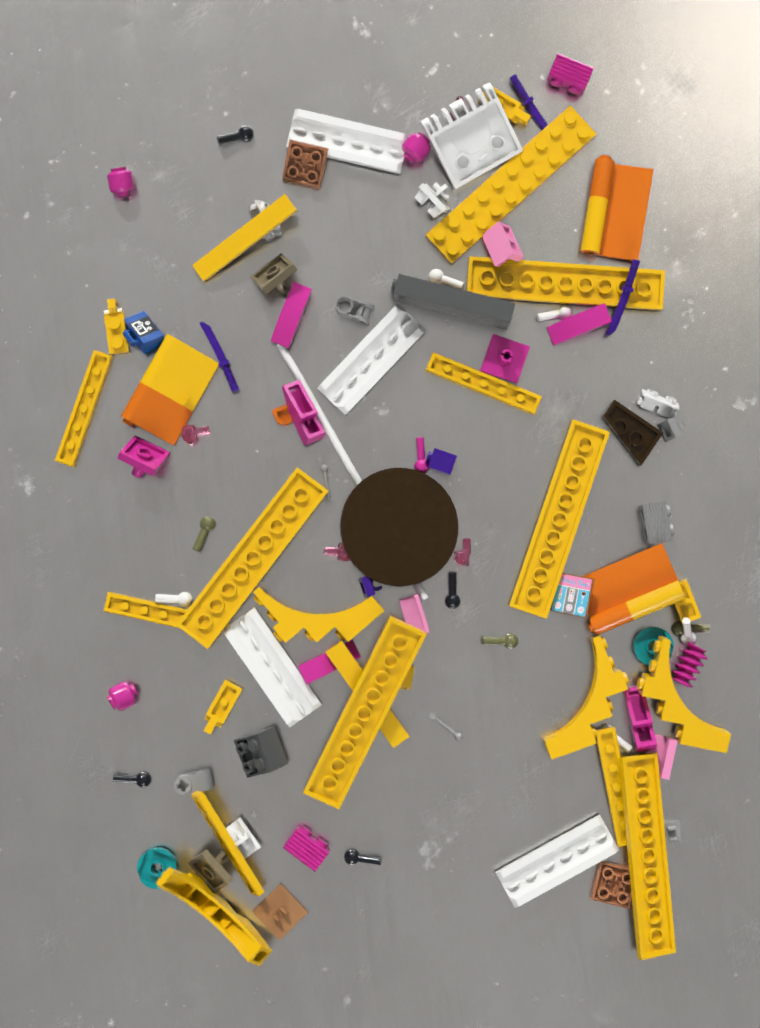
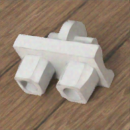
[415,182,451,218]
[226,817,261,859]

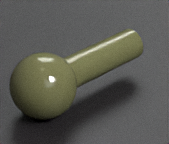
[192,516,216,552]
[671,621,710,637]
[481,633,518,649]

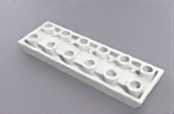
[286,109,409,174]
[317,304,427,416]
[223,607,322,727]
[495,814,619,908]

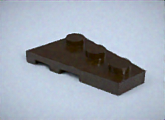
[602,400,663,466]

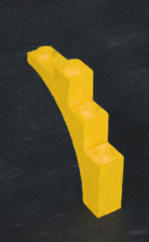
[253,587,384,643]
[543,635,629,760]
[637,636,731,753]
[156,867,272,966]

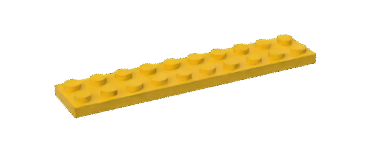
[425,105,596,265]
[467,256,665,311]
[509,419,610,619]
[176,467,329,649]
[303,615,427,809]
[619,752,676,960]

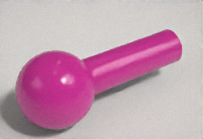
[414,437,429,474]

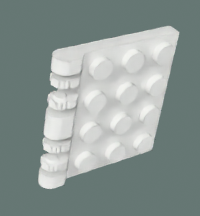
[420,82,523,189]

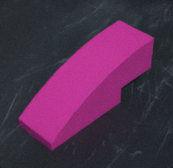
[271,282,312,349]
[546,303,612,346]
[282,380,325,446]
[298,639,361,684]
[623,687,657,753]

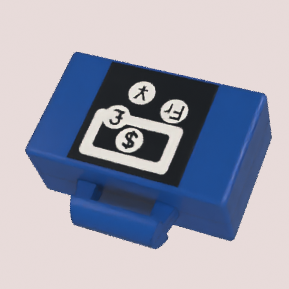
[123,311,164,354]

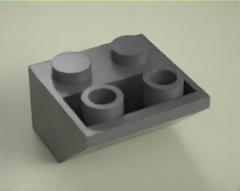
[234,726,289,778]

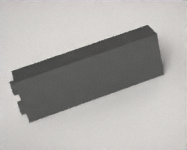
[391,274,515,329]

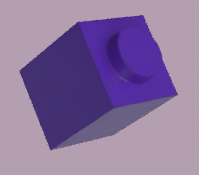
[426,448,457,476]

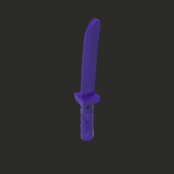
[509,74,548,130]
[606,259,640,336]
[200,322,239,393]

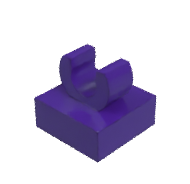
[358,576,382,598]

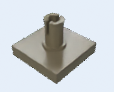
[251,253,297,295]
[188,849,233,893]

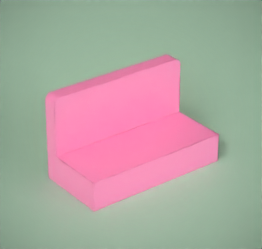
[482,222,524,267]
[399,594,430,633]
[646,734,678,780]

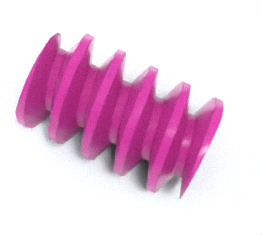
[671,642,708,688]

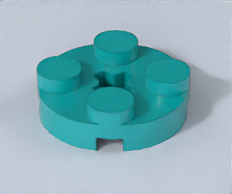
[633,627,674,666]
[137,847,178,889]

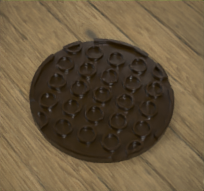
[340,468,458,587]

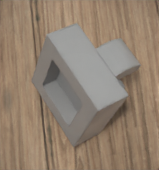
[658,417,685,442]
[664,820,682,843]

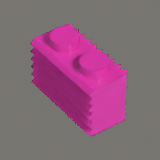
[547,53,594,95]
[283,826,330,872]

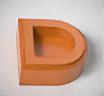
[272,404,293,426]

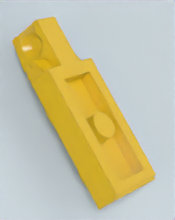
[477,87,531,126]
[104,298,130,355]
[204,679,243,735]

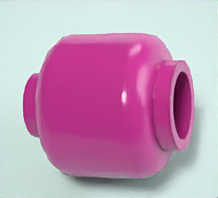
[402,132,431,163]
[107,167,135,197]
[107,681,138,711]

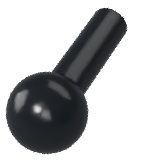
[217,126,254,144]
[445,572,461,609]
[113,772,151,788]
[344,849,382,866]

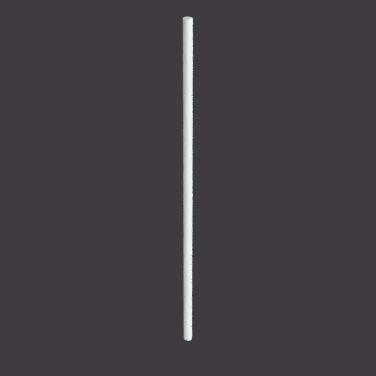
[276,344,428,601]

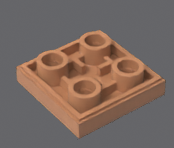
[282,139,329,188]
[590,860,632,909]

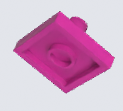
[480,334,530,384]
[117,435,170,478]

